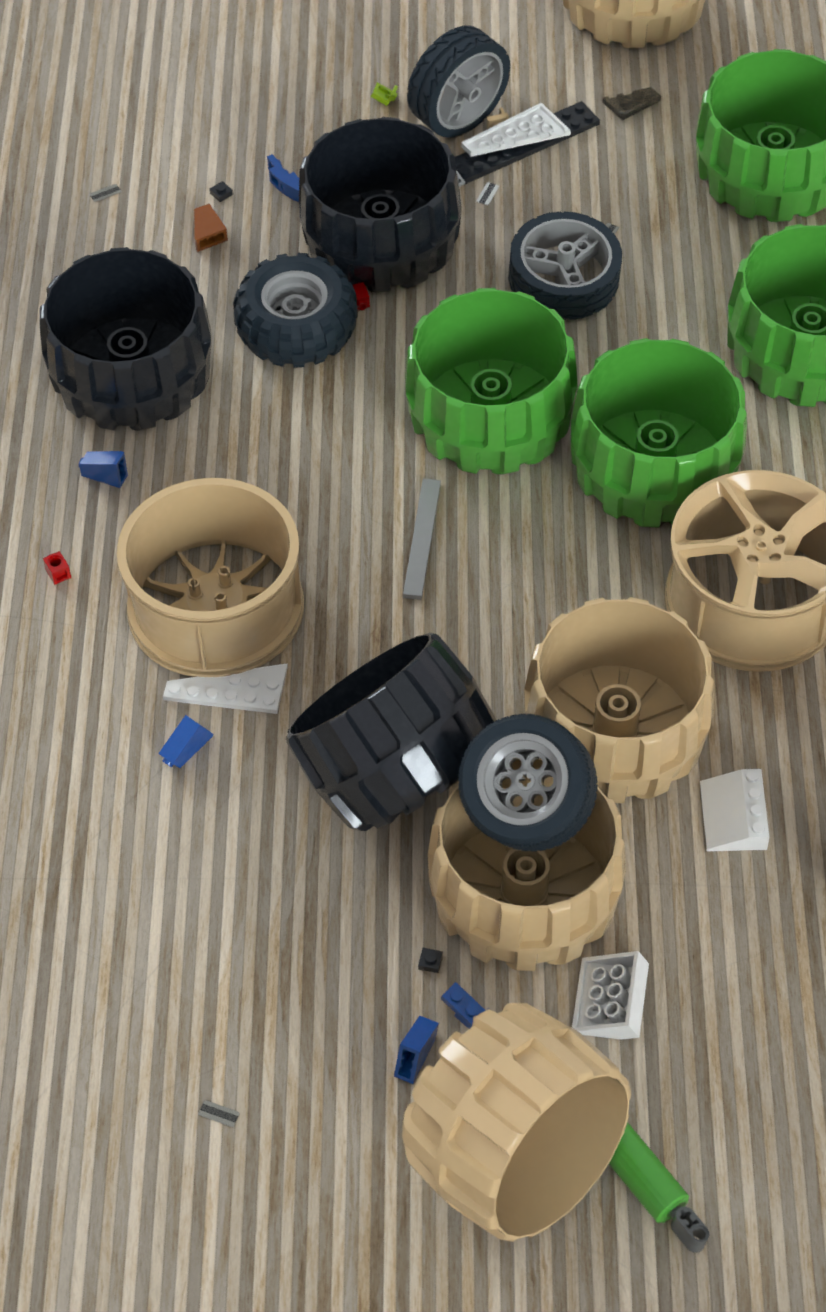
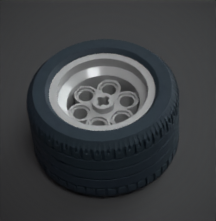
[458,714,598,852]

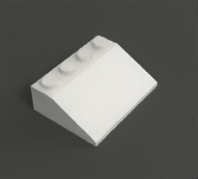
[700,769,769,851]
[572,951,649,1040]

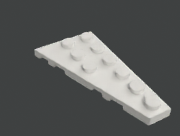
[461,103,571,157]
[163,663,288,714]

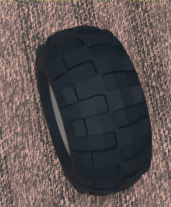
[233,253,358,368]

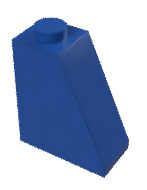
[79,451,128,488]
[158,715,214,768]
[394,1016,439,1084]

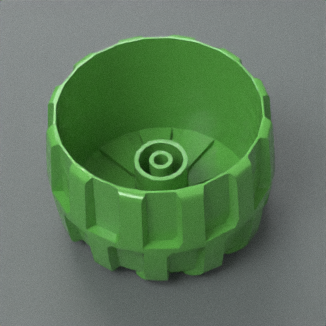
[696,49,826,222]
[727,224,826,407]
[405,288,578,475]
[571,338,747,528]

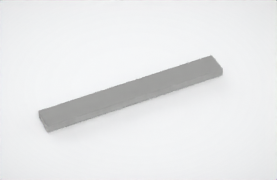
[403,479,441,600]

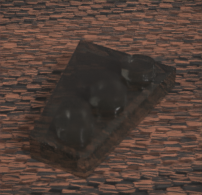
[603,87,661,120]

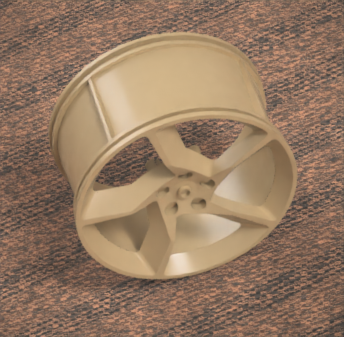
[665,470,826,672]

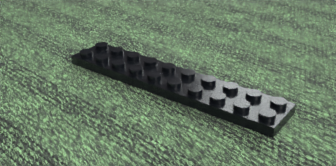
[454,101,600,186]

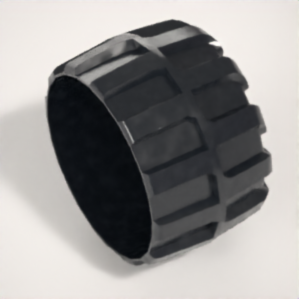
[299,117,462,292]
[39,247,212,431]
[286,633,496,831]

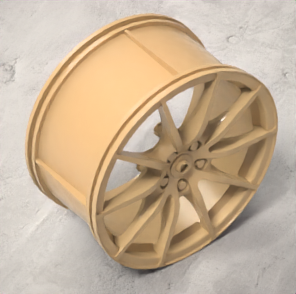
[117,478,304,677]

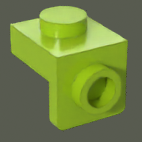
[371,82,398,106]

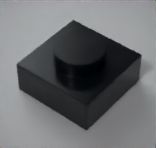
[210,181,233,202]
[418,948,443,973]

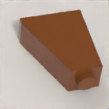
[194,204,228,252]

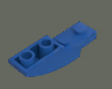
[267,154,299,202]
[440,982,486,1029]

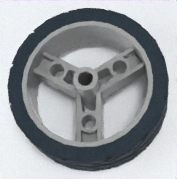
[407,25,511,138]
[508,211,622,320]

